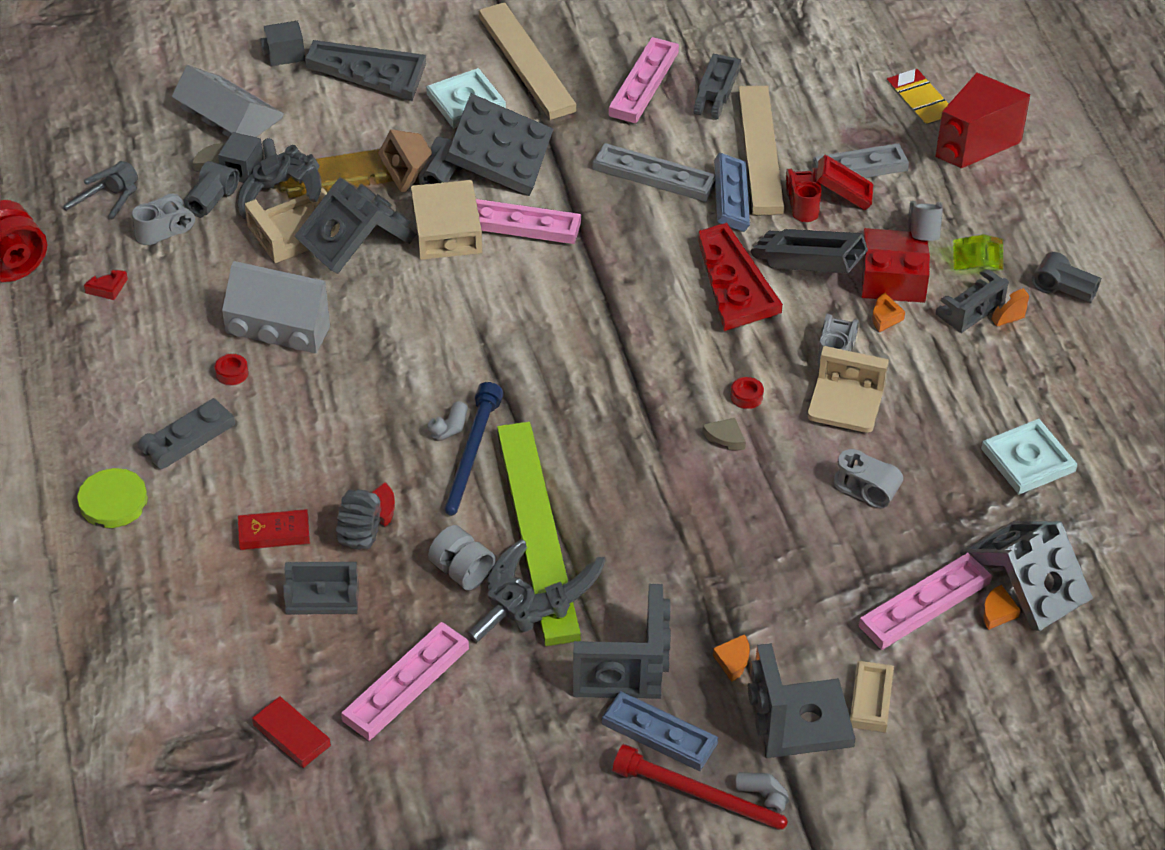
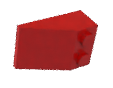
[862,228,930,303]

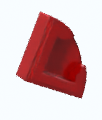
[84,270,128,300]
[372,482,395,527]

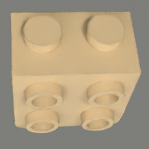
[808,346,889,433]

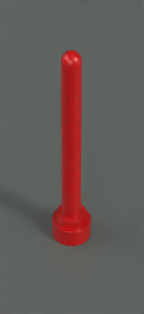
[612,743,788,830]

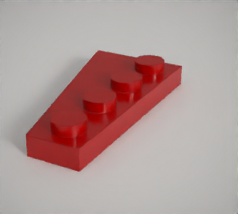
[698,222,783,331]

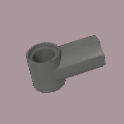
[419,136,462,185]
[184,161,239,218]
[1032,252,1102,303]

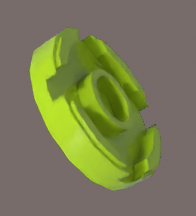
[77,468,148,528]

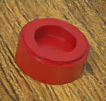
[214,354,249,385]
[730,377,764,409]

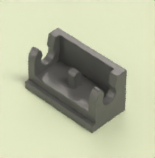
[935,269,1009,333]
[283,562,359,615]

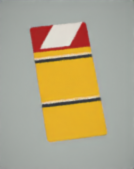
[887,69,949,124]

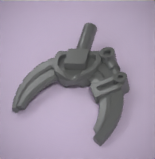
[238,138,322,219]
[467,539,606,643]

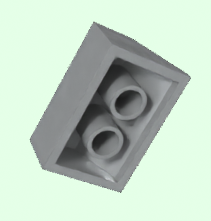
[172,65,284,137]
[222,261,330,353]

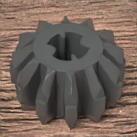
[336,489,381,550]

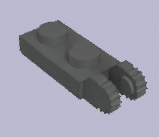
[694,54,741,119]

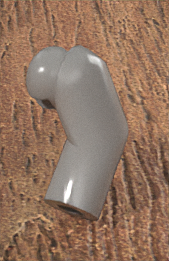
[427,402,468,440]
[736,772,789,813]

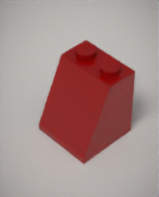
[935,72,1031,168]

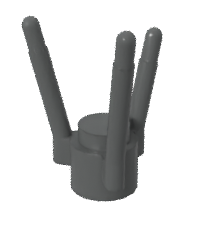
[63,161,138,219]

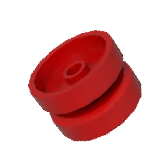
[0,200,48,282]

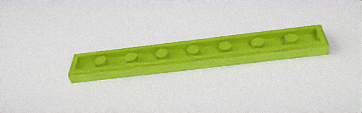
[497,422,581,646]

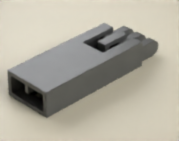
[751,229,868,273]

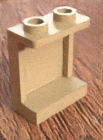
[411,180,482,260]
[245,187,340,263]

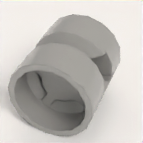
[428,525,495,590]

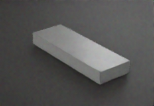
[812,143,909,185]

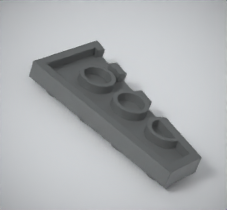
[305,40,426,101]

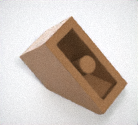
[378,129,432,192]

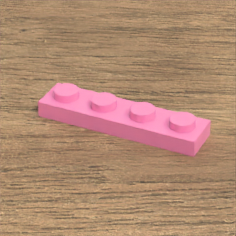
[609,37,679,123]
[476,199,581,244]
[859,553,992,650]
[341,622,469,741]

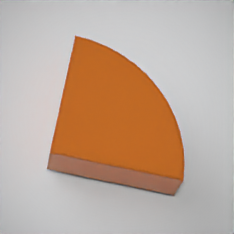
[991,288,1029,327]
[872,293,905,332]
[983,585,1020,630]
[713,634,750,682]

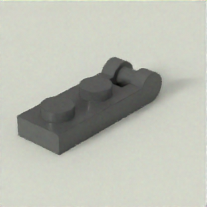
[138,398,235,469]

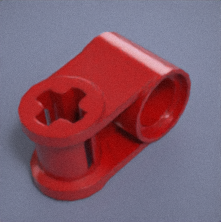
[786,167,822,222]

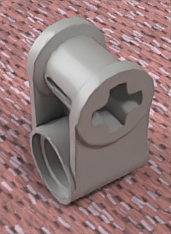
[132,193,195,245]
[908,201,943,241]
[817,313,859,368]
[834,449,903,508]

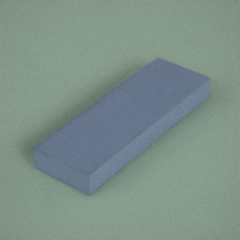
[714,153,750,232]
[602,691,718,771]

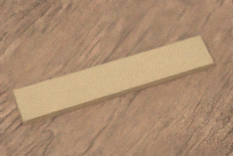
[479,2,576,120]
[738,86,784,215]

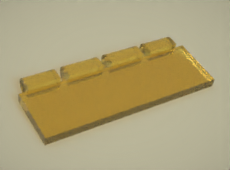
[279,149,394,198]

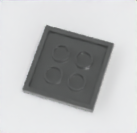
[445,93,553,196]

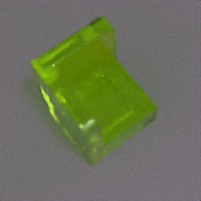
[953,234,1003,272]

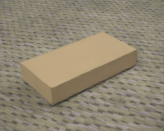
[850,661,894,733]

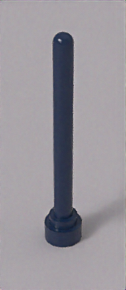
[444,382,504,516]

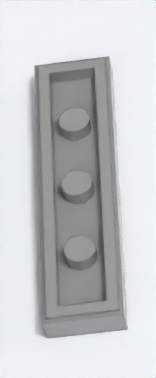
[593,143,715,202]

